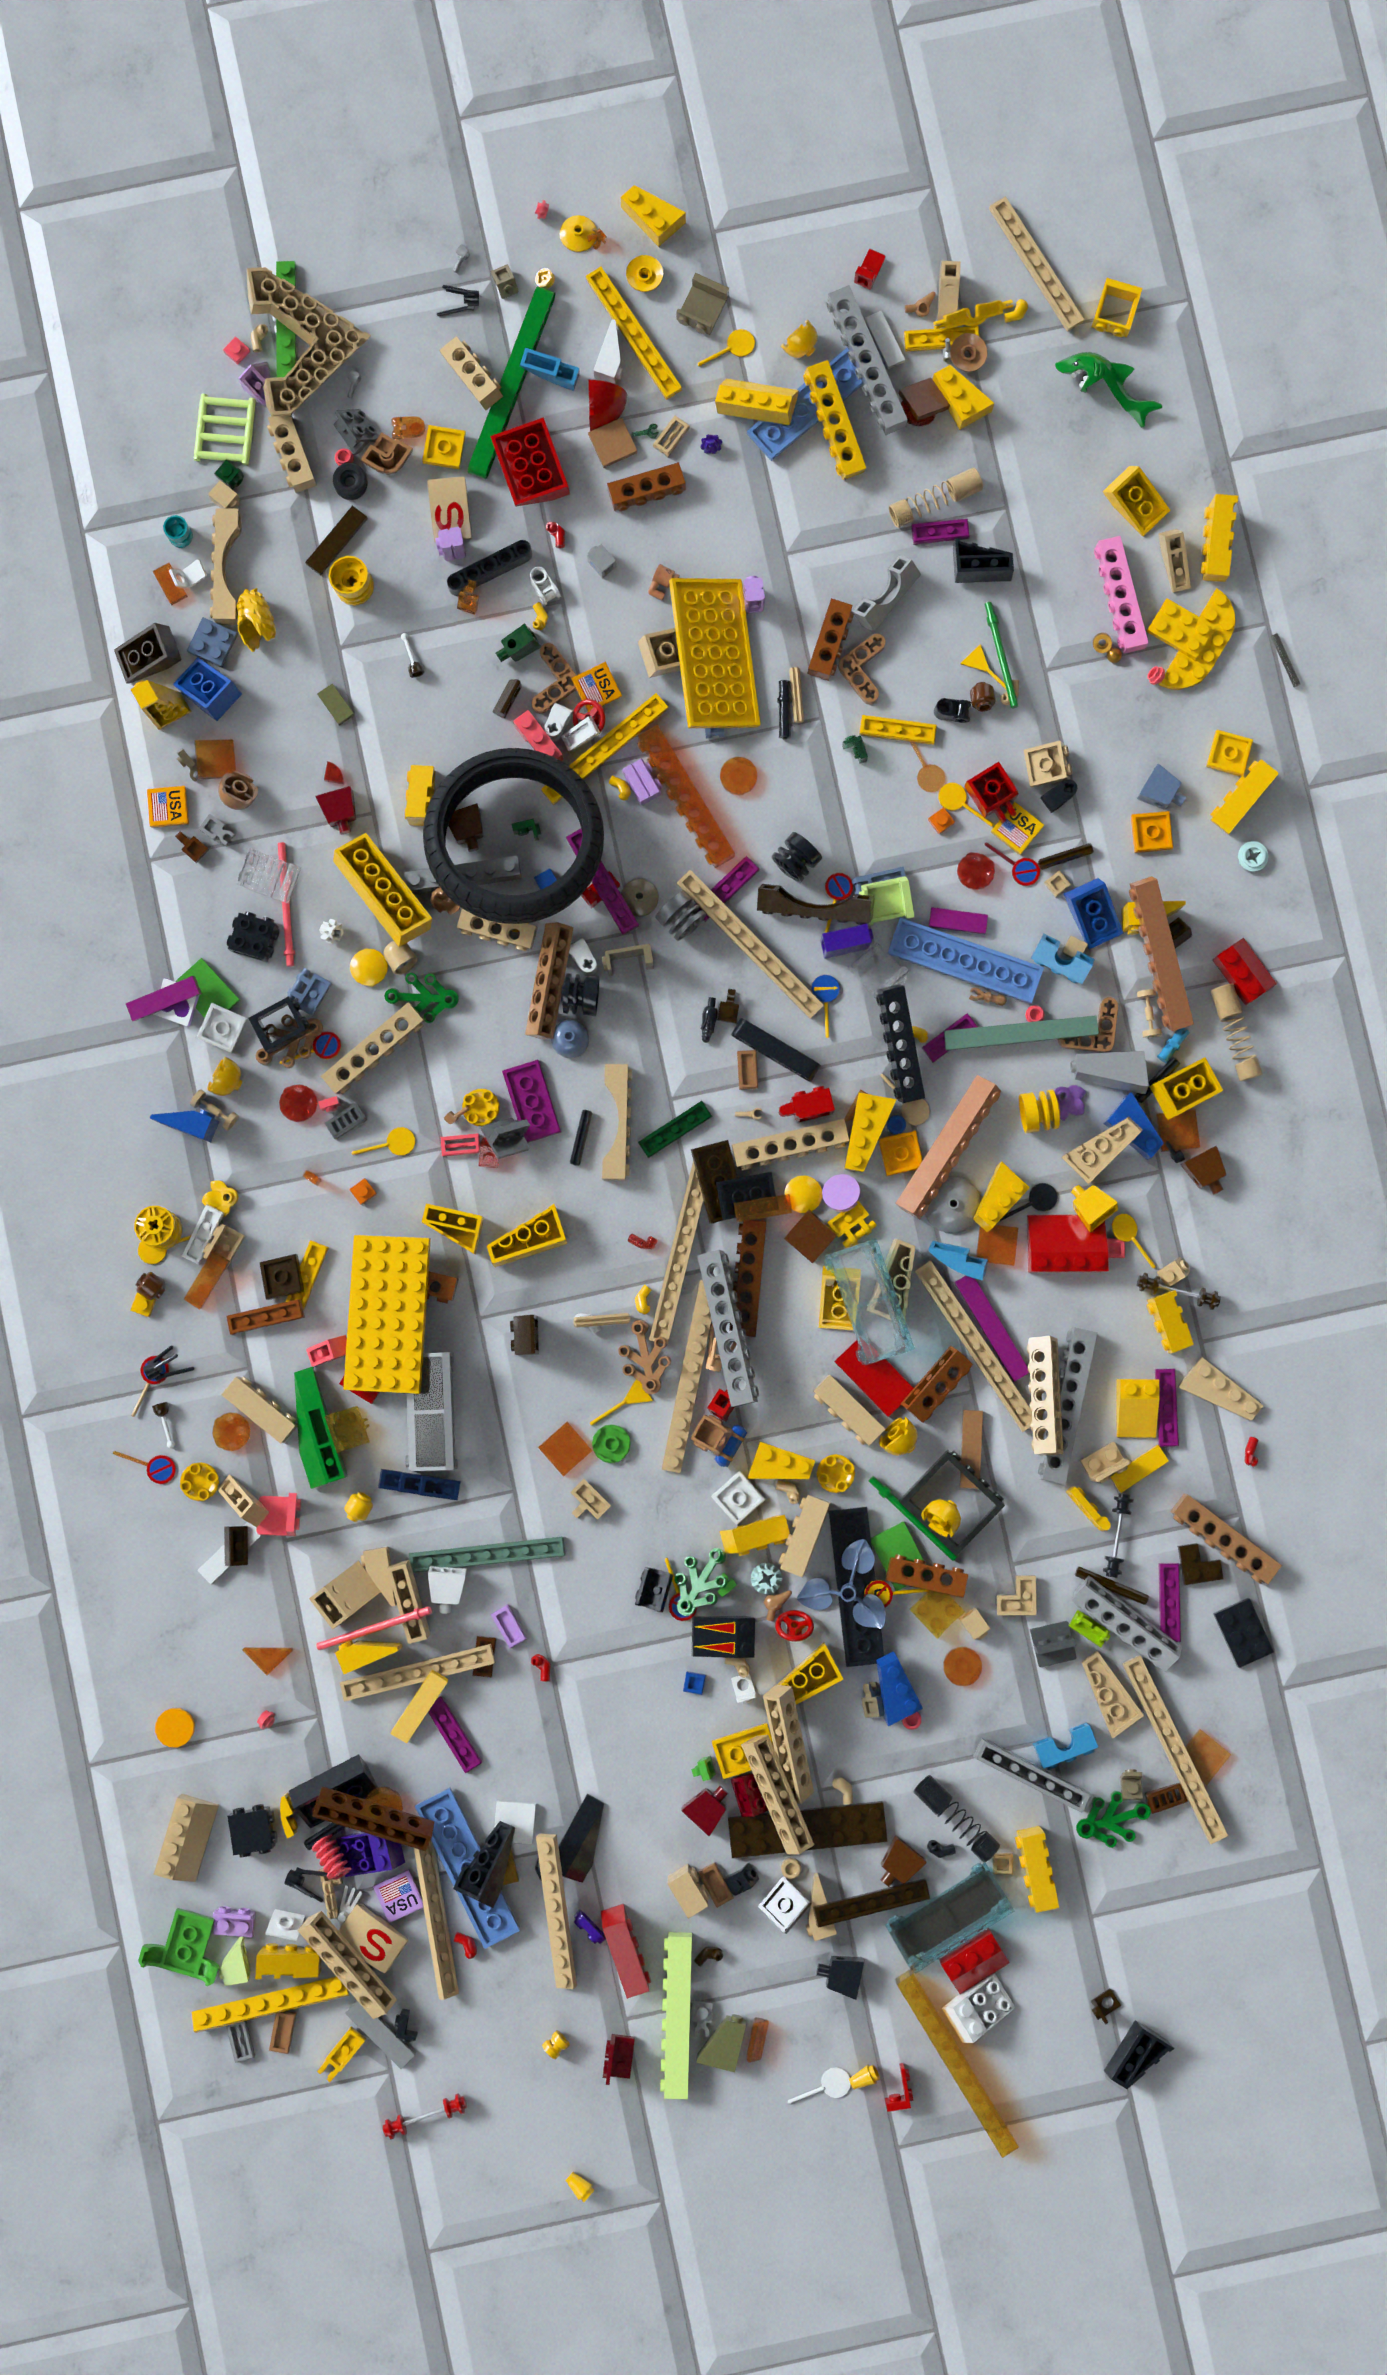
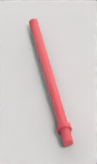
[278,842,295,967]
[316,1606,432,1650]

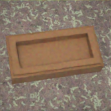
[737,1050,758,1090]
[698,1862,734,1908]
[269,2011,296,2054]

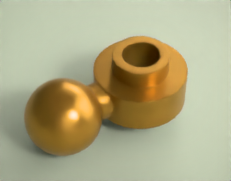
[1093,633,1122,663]

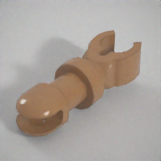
[969,988,1007,1006]

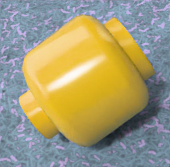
[344,1492,373,1522]

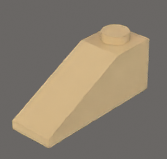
[1158,529,1191,593]
[217,1474,269,1527]
[361,1546,397,1606]
[806,1873,837,1941]

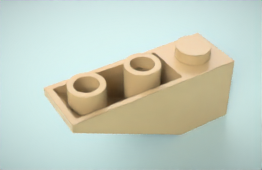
[937,261,961,325]

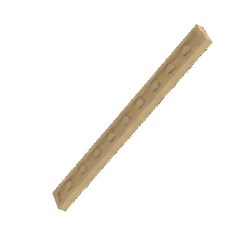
[676,870,824,1019]
[649,1161,703,1345]
[914,1260,1032,1432]
[662,1280,718,1473]
[1122,1655,1228,1844]

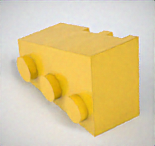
[620,185,686,247]
[932,365,994,430]
[405,765,436,826]
[973,1161,1030,1232]
[422,1203,484,1255]
[747,1441,815,1479]
[719,1515,790,1556]
[255,1943,322,1979]

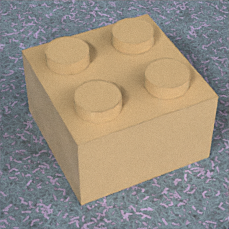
[638,628,681,678]
[667,1864,710,1919]

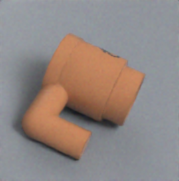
[648,564,680,601]

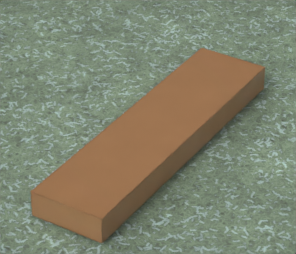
[960,1410,983,1489]

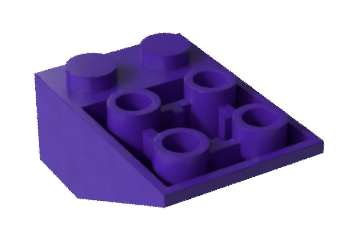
[336,1832,405,1877]

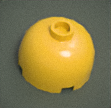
[781,320,818,358]
[207,1057,243,1096]
[879,1417,918,1456]
[921,1499,961,1537]

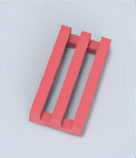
[440,1133,481,1157]

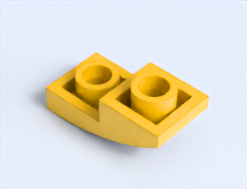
[280,1793,298,1839]

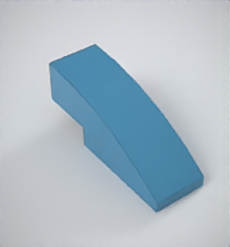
[520,348,579,391]
[929,1241,988,1280]

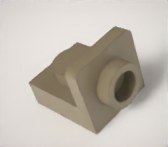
[490,264,519,299]
[1120,1769,1143,1801]

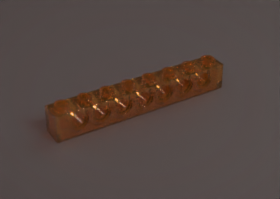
[637,724,735,868]

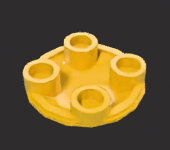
[350,949,388,987]
[462,1089,500,1126]
[785,1175,822,1213]
[816,1454,855,1493]
[180,1462,219,1501]

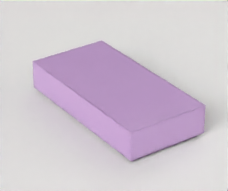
[491,1604,527,1648]

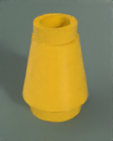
[849,2065,880,2090]
[565,2172,594,2202]

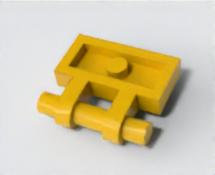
[827,1201,877,1249]

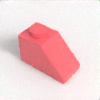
[306,1335,347,1367]

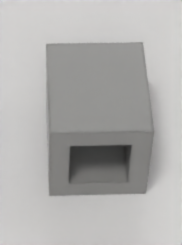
[587,544,617,578]

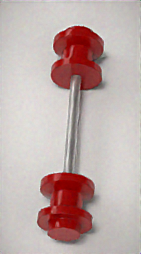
[383,2093,467,2140]

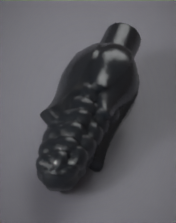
[700,997,718,1043]

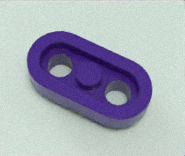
[574,1909,606,1944]

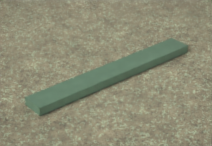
[944,1015,1099,1051]
[409,1536,565,1573]

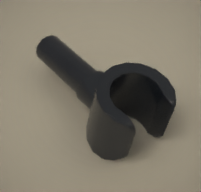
[1165,1141,1185,1163]

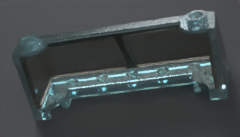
[885,1863,1015,1974]

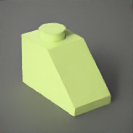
[219,1937,251,1986]

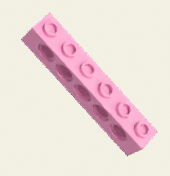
[1094,536,1148,654]

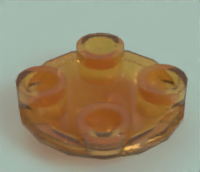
[212,1412,250,1451]

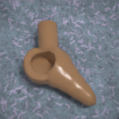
[905,292,936,317]
[764,1590,792,1621]

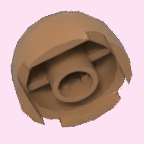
[218,771,258,810]

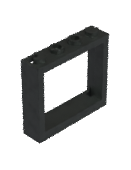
[900,1450,1005,1556]

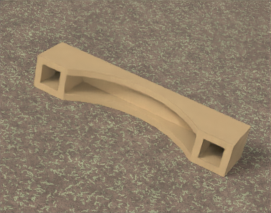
[210,508,242,625]
[602,1064,632,1181]

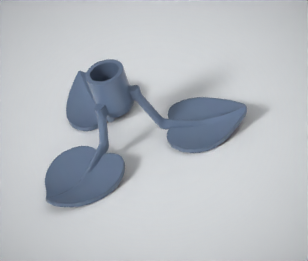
[797,1539,886,1628]

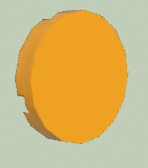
[155,1708,195,1747]

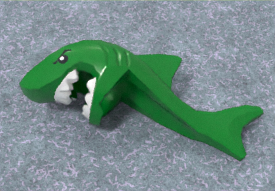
[1055,352,1163,428]

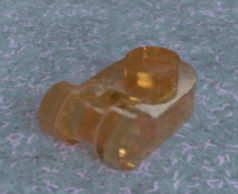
[391,416,425,440]

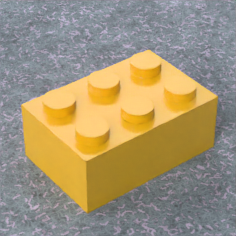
[1149,1057,1223,1120]

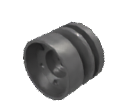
[655,890,706,942]

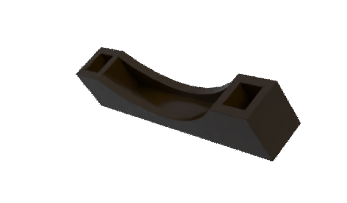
[757,884,874,925]

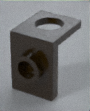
[1091,1988,1121,2025]

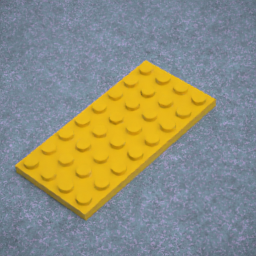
[669,578,760,729]
[343,1235,431,1394]

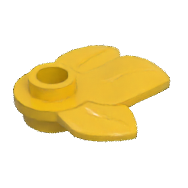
[202,1180,239,1217]

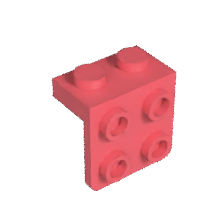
[256,1493,301,1536]

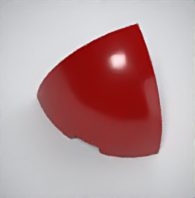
[589,380,627,431]

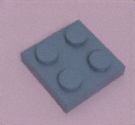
[187,617,238,668]

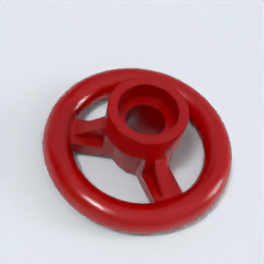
[572,699,606,732]
[775,1610,814,1642]

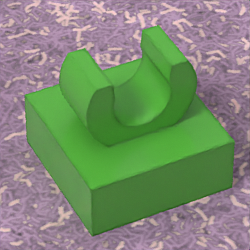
[717,1573,737,1597]
[691,1756,716,1781]

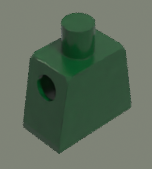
[496,623,541,662]

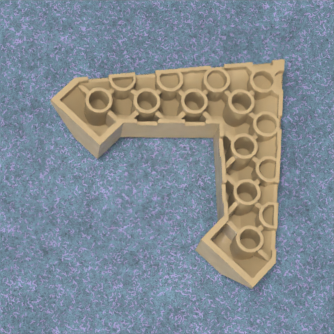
[247,267,371,416]

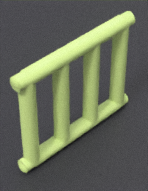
[194,394,256,466]

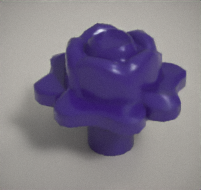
[700,434,722,454]

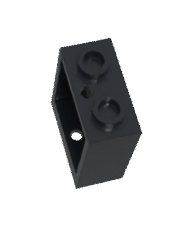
[248,996,310,1054]

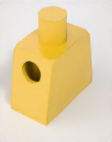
[1071,1185,1118,1232]

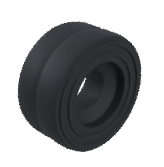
[332,463,368,500]

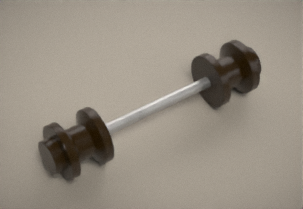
[1137,1273,1221,1310]

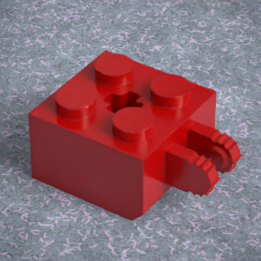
[964,762,1019,823]
[778,1086,835,1123]

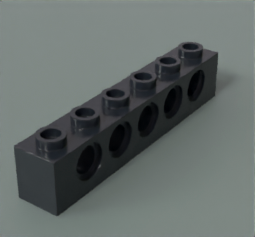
[876,984,925,1103]

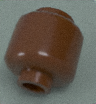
[970,682,996,712]
[135,1272,165,1300]

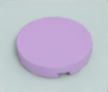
[822,1174,861,1212]

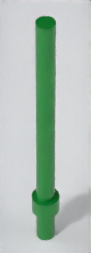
[985,602,1018,709]
[868,1476,958,1561]

